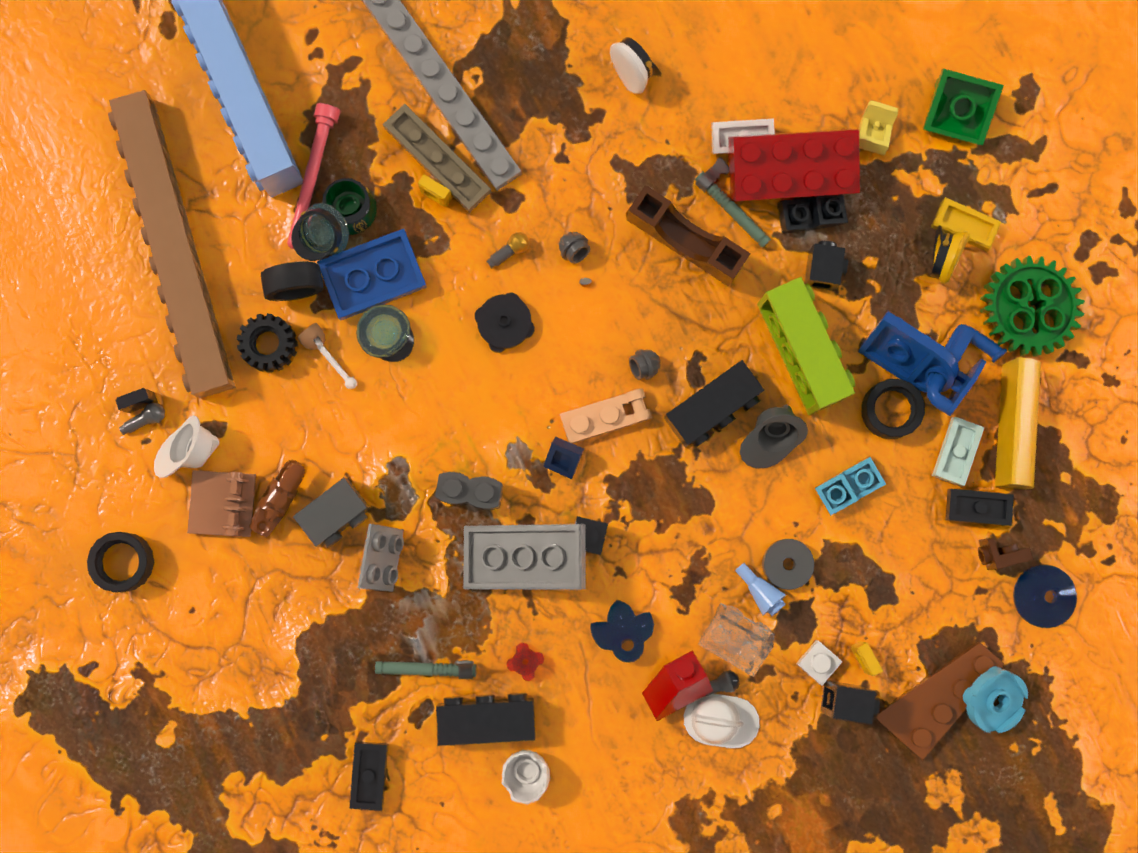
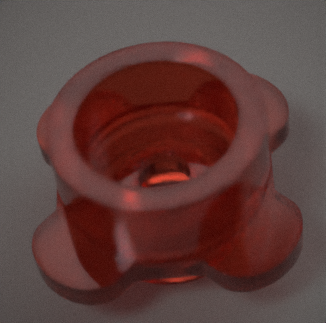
[507,643,544,681]

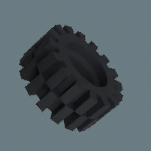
[237,313,298,373]

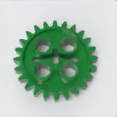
[980,256,1085,357]

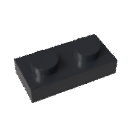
[946,489,1014,526]
[349,741,388,811]

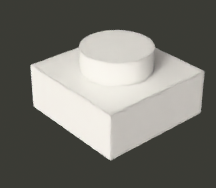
[796,640,843,686]

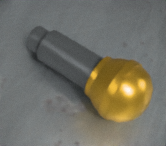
[487,232,530,268]

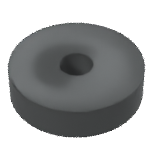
[762,539,814,590]

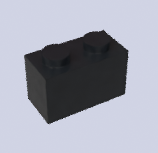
[820,680,880,724]

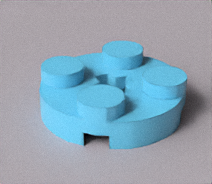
[963,666,1028,733]

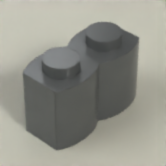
[435,472,503,510]

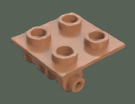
[187,470,256,537]

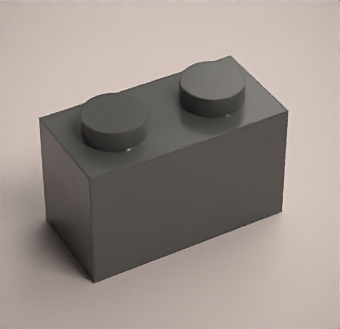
[293,478,371,548]

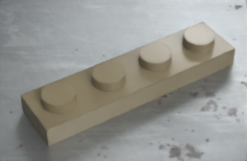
[383,104,491,213]

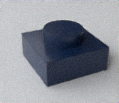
[543,436,584,479]

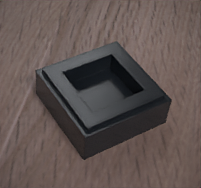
[115,388,158,414]

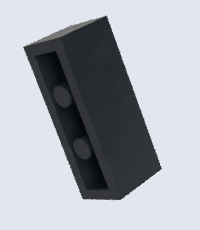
[664,360,764,448]
[436,693,536,746]

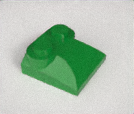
[923,68,1004,146]

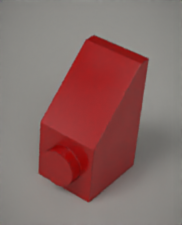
[642,650,713,721]

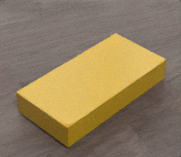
[931,197,1002,252]

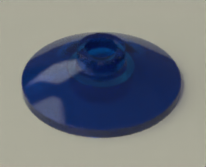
[1013,565,1077,628]

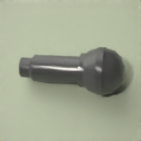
[119,402,165,435]

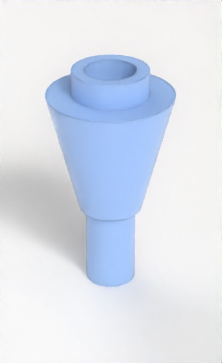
[735,563,786,616]

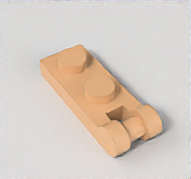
[560,388,652,444]

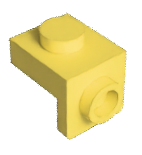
[859,101,899,155]

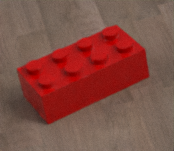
[728,129,860,201]

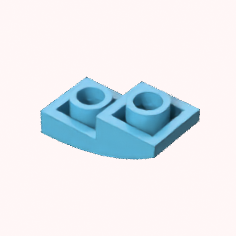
[815,457,886,515]

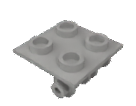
[358,523,404,592]

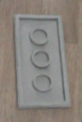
[463,524,586,590]

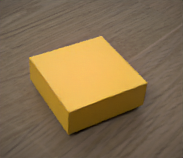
[418,174,452,207]
[851,641,883,676]

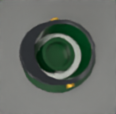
[322,178,377,235]

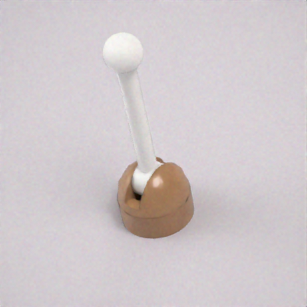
[297,323,357,389]

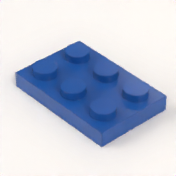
[317,228,427,321]

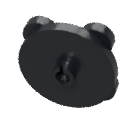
[474,293,535,353]

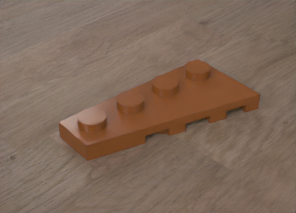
[873,642,1004,760]

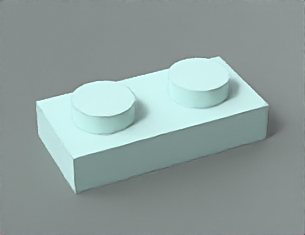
[932,417,985,487]

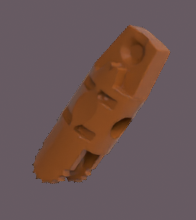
[249,459,305,537]

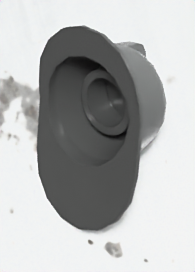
[740,404,808,468]

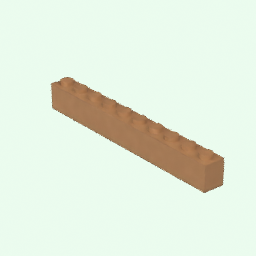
[108,90,236,398]

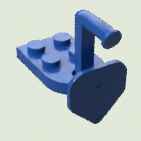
[857,311,1007,416]

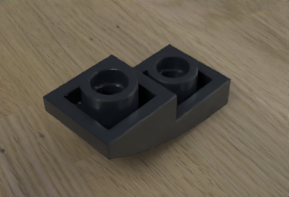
[777,194,848,234]

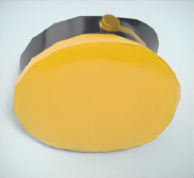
[930,225,970,284]

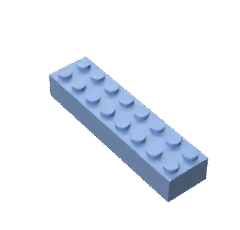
[171,0,303,198]

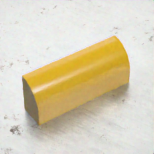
[995,357,1041,490]

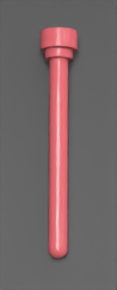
[287,103,341,249]

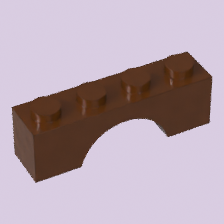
[626,185,751,287]

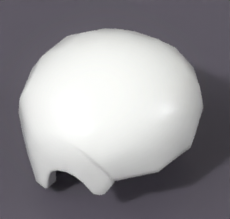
[502,750,550,804]

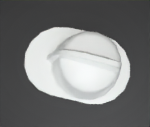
[154,415,219,478]
[684,694,760,748]

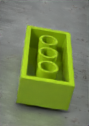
[757,277,855,416]

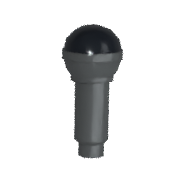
[703,670,740,697]

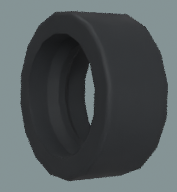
[261,261,323,301]
[861,379,925,439]
[87,532,154,593]

